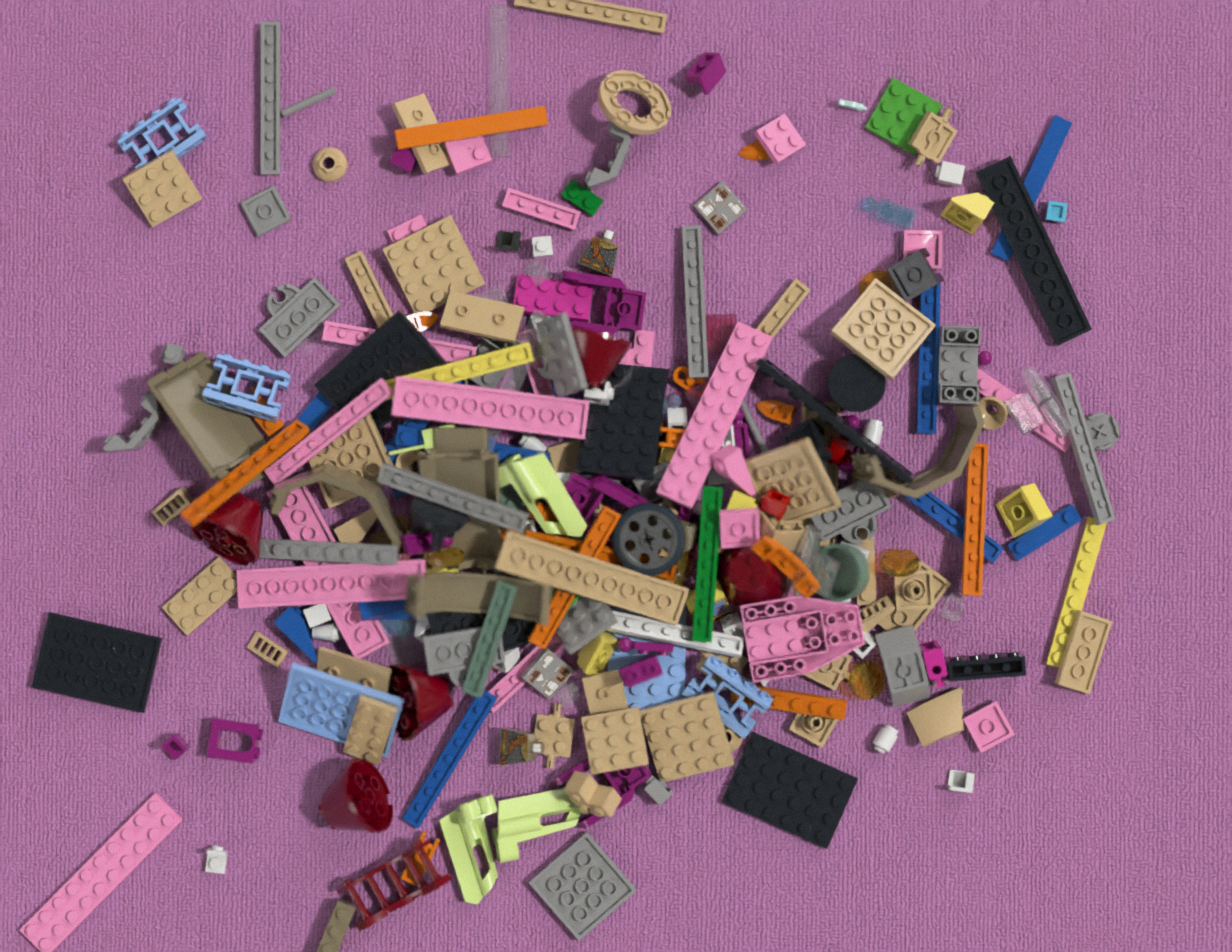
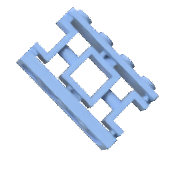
[117,98,208,169]
[202,354,291,423]
[682,654,773,739]

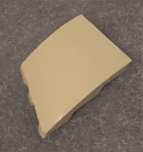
[907,688,964,747]

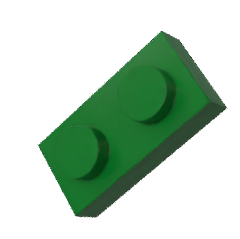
[561,179,604,217]

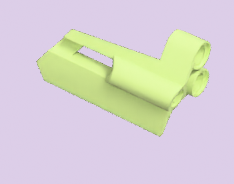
[498,453,587,537]
[492,788,582,863]
[439,794,498,904]

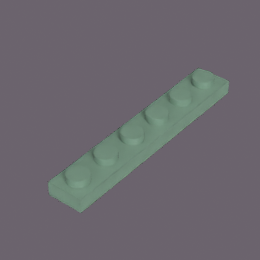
[462,581,518,698]

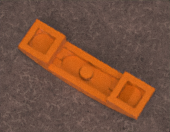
[751,535,821,599]

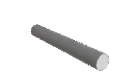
[281,87,336,117]
[740,400,768,454]

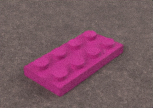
[513,274,593,322]

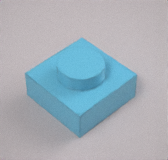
[1045,201,1068,223]

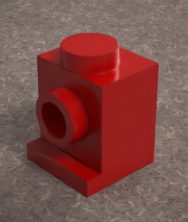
[828,435,855,467]
[759,488,791,522]

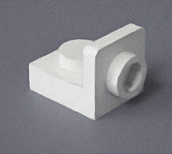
[584,381,614,406]
[720,612,745,641]
[205,845,228,874]

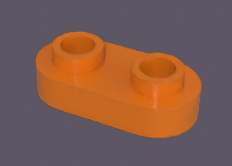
[673,366,707,397]

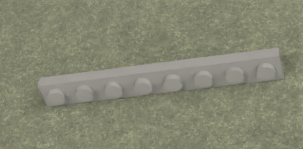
[261,22,281,175]
[682,225,709,379]
[1051,372,1116,525]
[377,462,529,534]
[259,538,398,565]

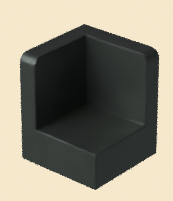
[496,231,522,253]

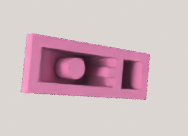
[711,444,757,498]

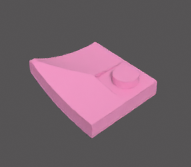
[444,136,492,175]
[903,230,943,269]

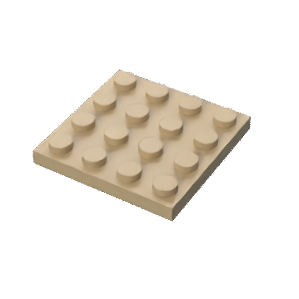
[383,215,485,313]
[830,278,936,381]
[300,413,393,509]
[745,437,842,521]
[639,691,735,782]

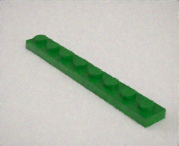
[692,486,723,642]

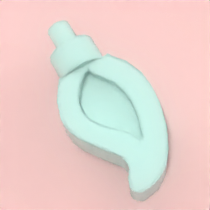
[838,99,867,111]

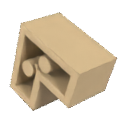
[759,509,807,551]
[564,771,622,818]

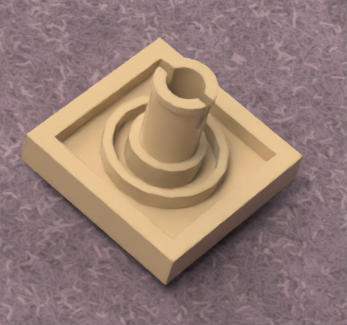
[893,570,935,611]
[788,713,838,748]

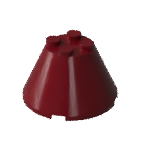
[571,326,632,388]
[190,492,264,566]
[716,547,791,606]
[388,664,453,741]
[318,758,393,833]

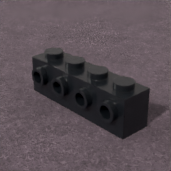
[945,652,1027,682]

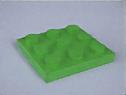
[865,78,943,156]

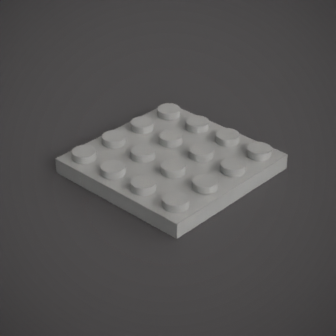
[529,832,637,941]

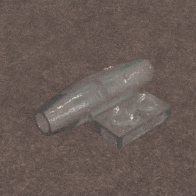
[1004,366,1073,438]
[785,525,841,598]

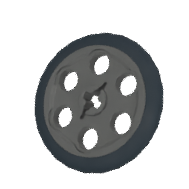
[612,503,685,576]

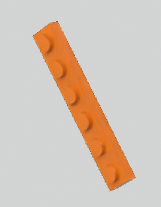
[730,685,847,720]

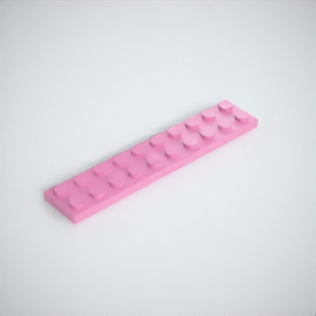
[656,322,773,509]
[392,376,590,440]
[266,474,391,659]
[236,559,426,608]
[19,792,183,952]

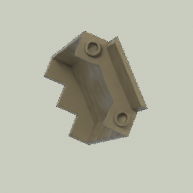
[146,351,267,496]
[418,427,502,570]

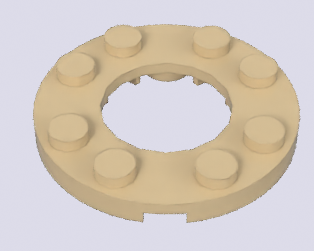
[597,70,671,135]

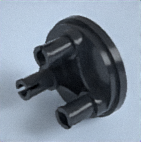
[828,354,886,412]
[409,496,469,552]

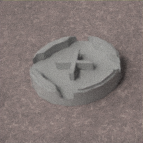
[1085,412,1120,451]

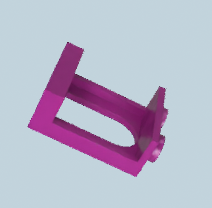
[620,654,663,688]
[207,717,263,764]

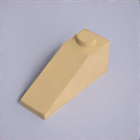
[333,508,378,543]

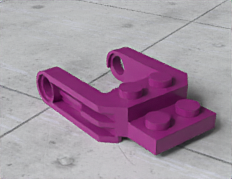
[561,270,647,335]
[564,472,650,547]
[553,758,652,829]

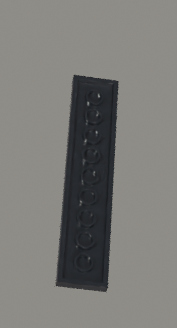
[975,156,1092,346]
[756,358,916,484]

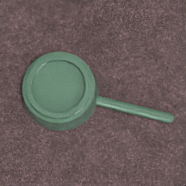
[800,522,869,602]

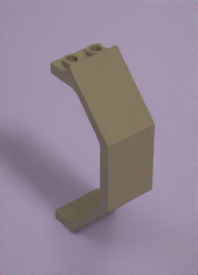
[852,403,985,499]
[270,463,406,553]
[405,571,551,626]

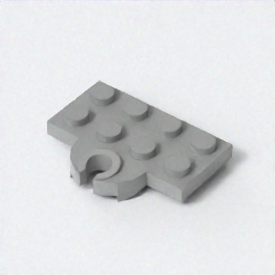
[259,277,341,358]
[534,312,588,398]
[811,480,892,544]
[423,626,505,688]

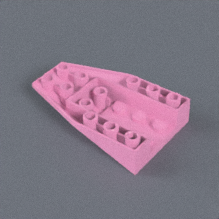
[739,596,865,683]

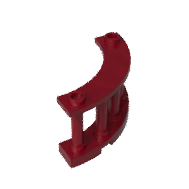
[337,839,452,931]

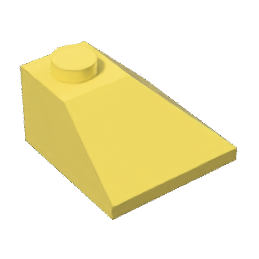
[940,193,994,235]

